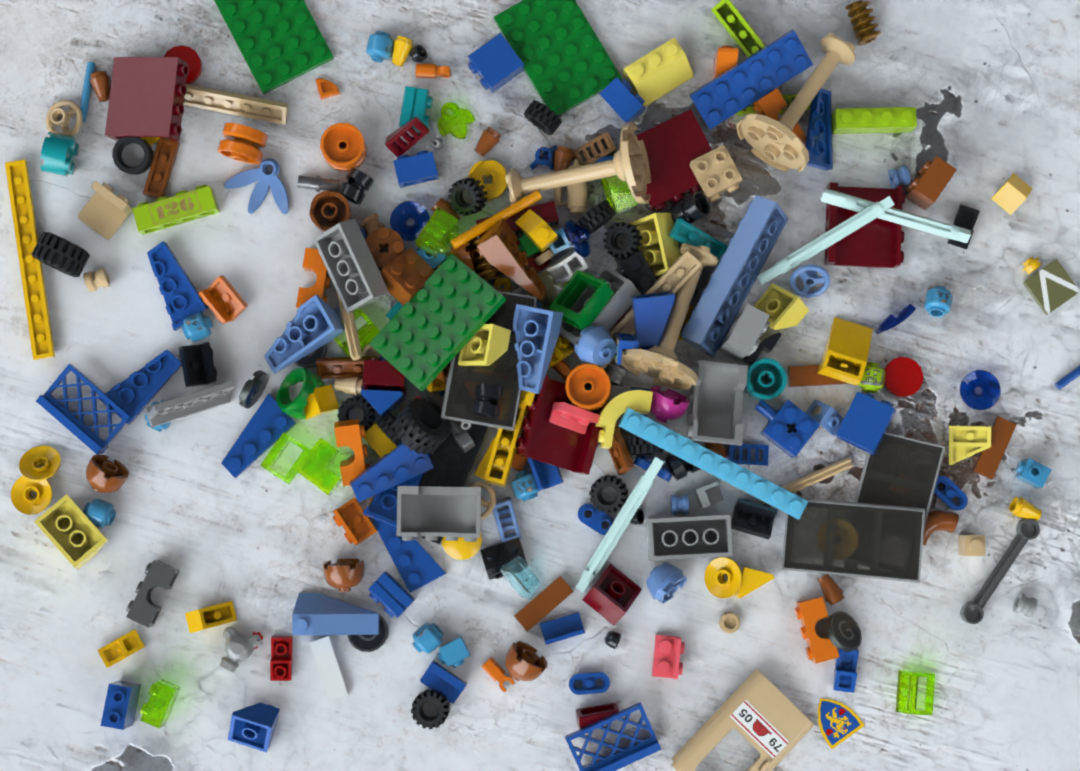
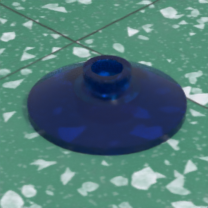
[390,201,430,241]
[564,220,591,257]
[960,370,1001,410]

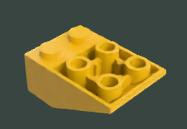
[817,317,873,386]

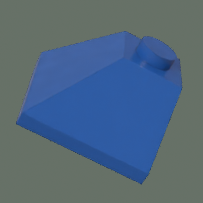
[228,702,280,753]

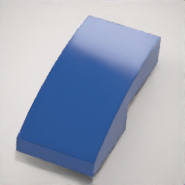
[833,648,859,693]

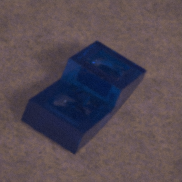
[875,304,916,334]

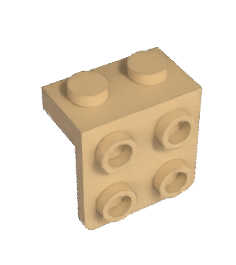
[689,146,743,203]
[78,181,132,240]

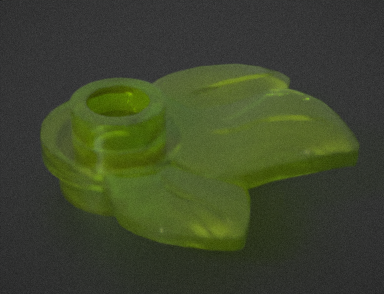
[437,102,475,139]

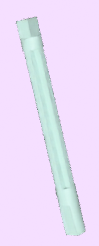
[820,188,971,243]
[757,196,895,285]
[576,456,665,593]

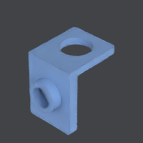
[806,400,844,436]

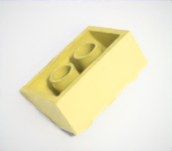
[623,37,694,107]
[629,213,681,279]
[34,494,108,570]

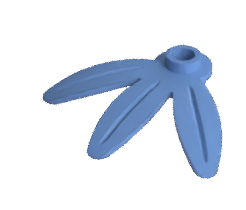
[224,158,289,214]

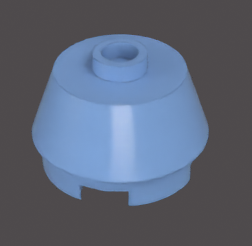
[574,325,616,366]
[646,563,687,604]

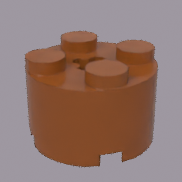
[309,191,352,233]
[365,227,406,271]

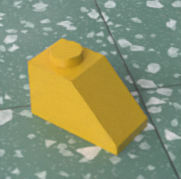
[515,209,557,252]
[185,601,237,633]

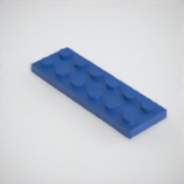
[689,29,813,129]

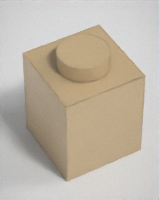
[958,535,986,556]

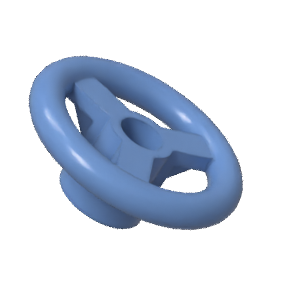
[789,264,830,298]

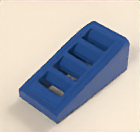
[727,444,769,466]

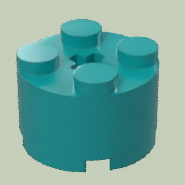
[40,132,79,176]
[745,358,787,401]

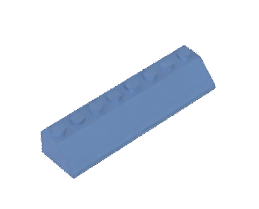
[681,195,788,358]

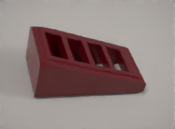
[385,116,430,157]
[576,703,619,730]

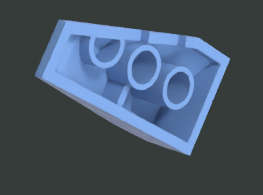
[264,295,345,373]
[512,304,563,394]
[292,593,379,635]

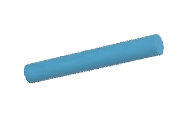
[80,62,95,122]

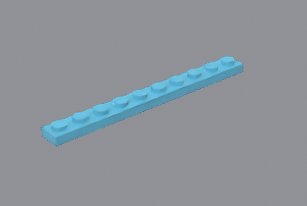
[618,408,808,519]

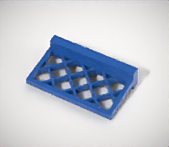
[36,364,132,454]
[565,702,662,771]

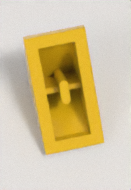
[735,567,775,599]

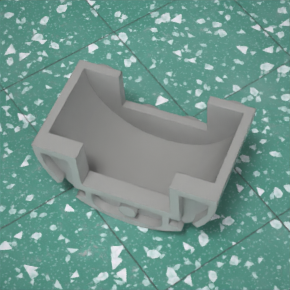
[687,360,748,446]
[396,486,481,542]

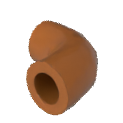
[906,510,959,546]

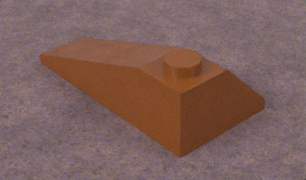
[477,218,547,301]

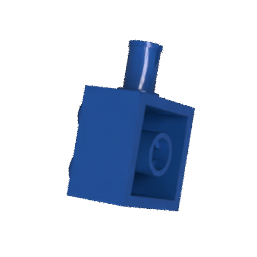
[754,400,820,458]

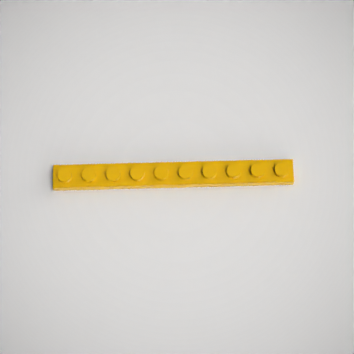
[5,159,56,360]

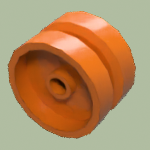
[217,123,268,165]
[320,123,367,172]
[565,364,612,412]

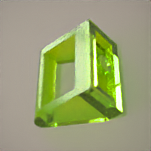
[334,309,380,357]
[260,432,312,484]
[895,670,935,715]

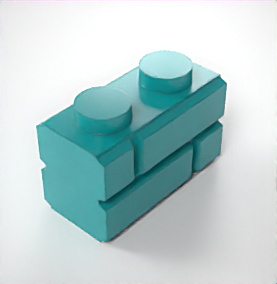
[399,86,433,133]

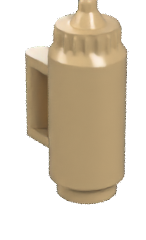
[554,159,588,215]

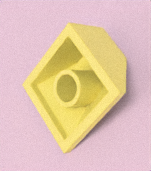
[754,283,809,330]
[458,324,511,366]

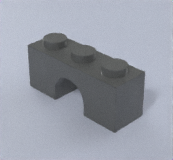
[126,560,180,628]

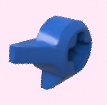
[529,145,557,171]

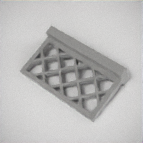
[145,380,235,428]

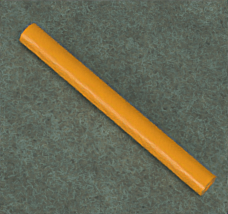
[450,190,542,249]

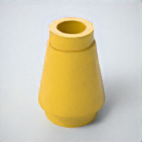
[392,35,413,67]
[1009,497,1042,521]

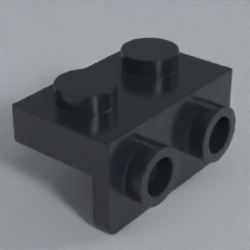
[619,251,658,295]
[179,342,217,387]
[731,499,778,539]
[480,537,528,580]

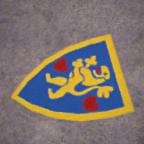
[818,698,865,749]

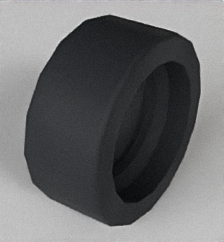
[112,137,154,175]

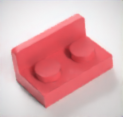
[548,402,600,434]
[652,635,685,679]

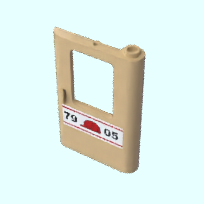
[672,669,814,771]

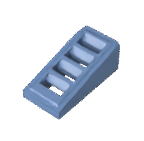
[493,497,522,543]

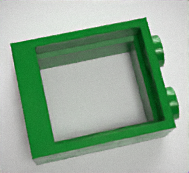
[549,270,614,330]

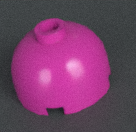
[650,386,690,423]

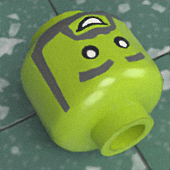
[858,362,885,393]

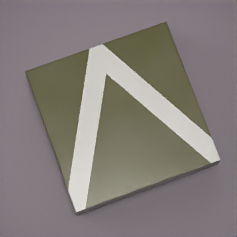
[1023,259,1080,315]

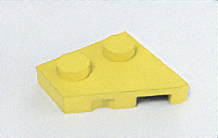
[948,426,991,465]

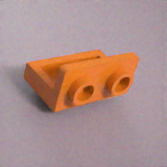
[198,275,248,324]
[333,497,378,545]

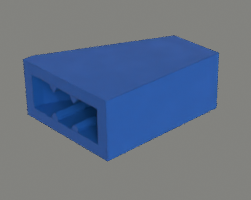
[631,291,675,350]

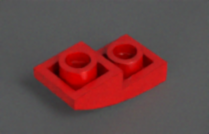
[270,636,293,681]

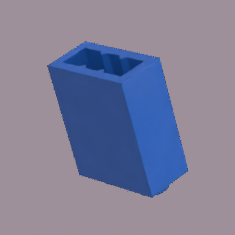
[836,391,896,455]

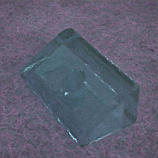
[500,556,542,599]

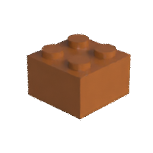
[906,156,957,210]
[381,248,435,306]

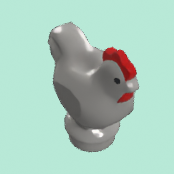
[220,626,263,672]

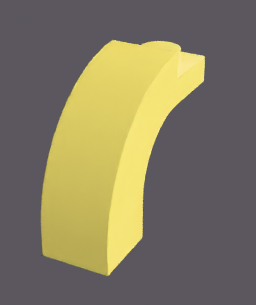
[595,390,653,449]

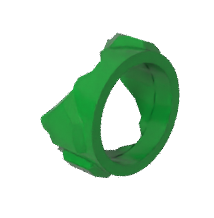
[277,368,325,419]

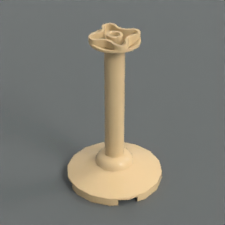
[736,33,856,172]
[505,121,651,204]
[621,243,718,390]

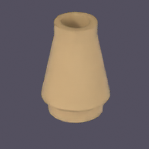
[334,377,364,397]

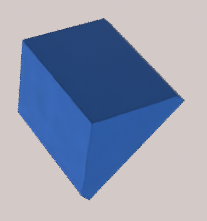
[361,390,405,417]

